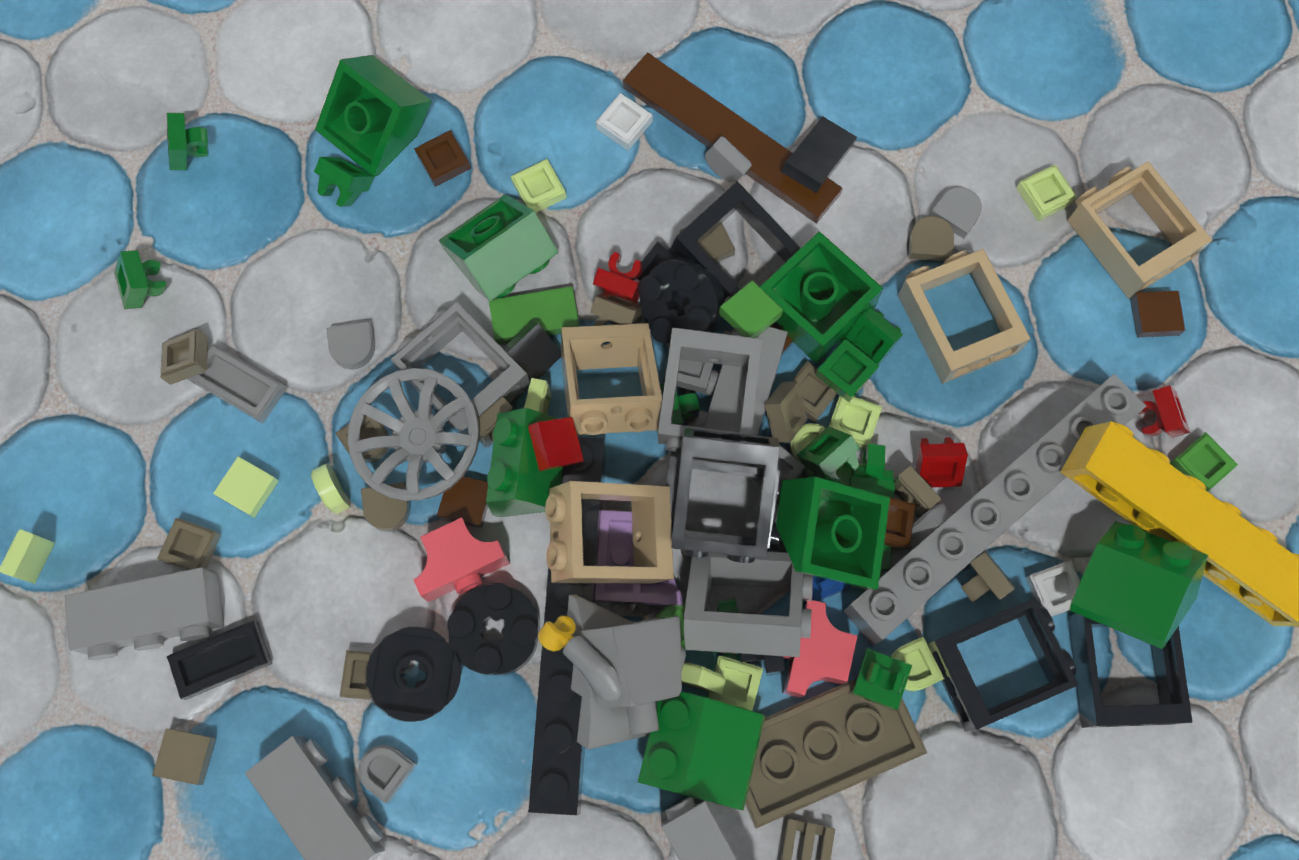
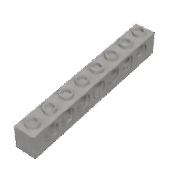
[843,374,1146,646]

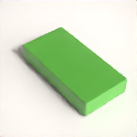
[489,286,579,344]

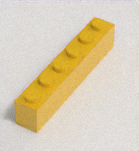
[1060,421,1299,627]

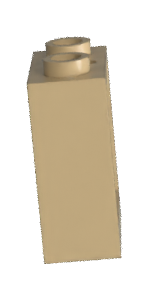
[1067,161,1213,299]
[898,249,1031,384]
[561,323,662,435]
[545,481,674,584]

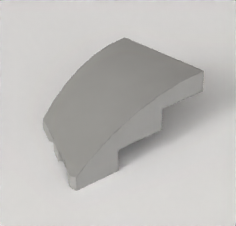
[567,594,658,750]

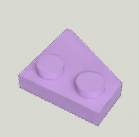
[595,510,683,606]

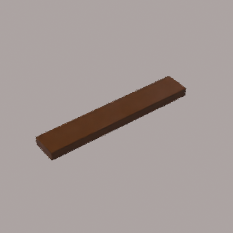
[623,52,843,224]

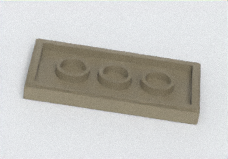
[745,679,927,828]

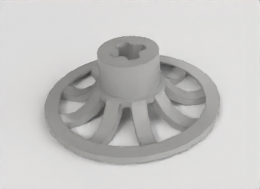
[348,368,480,501]

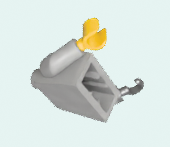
[538,603,686,734]

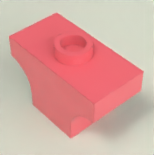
[413,517,510,602]
[782,600,857,698]

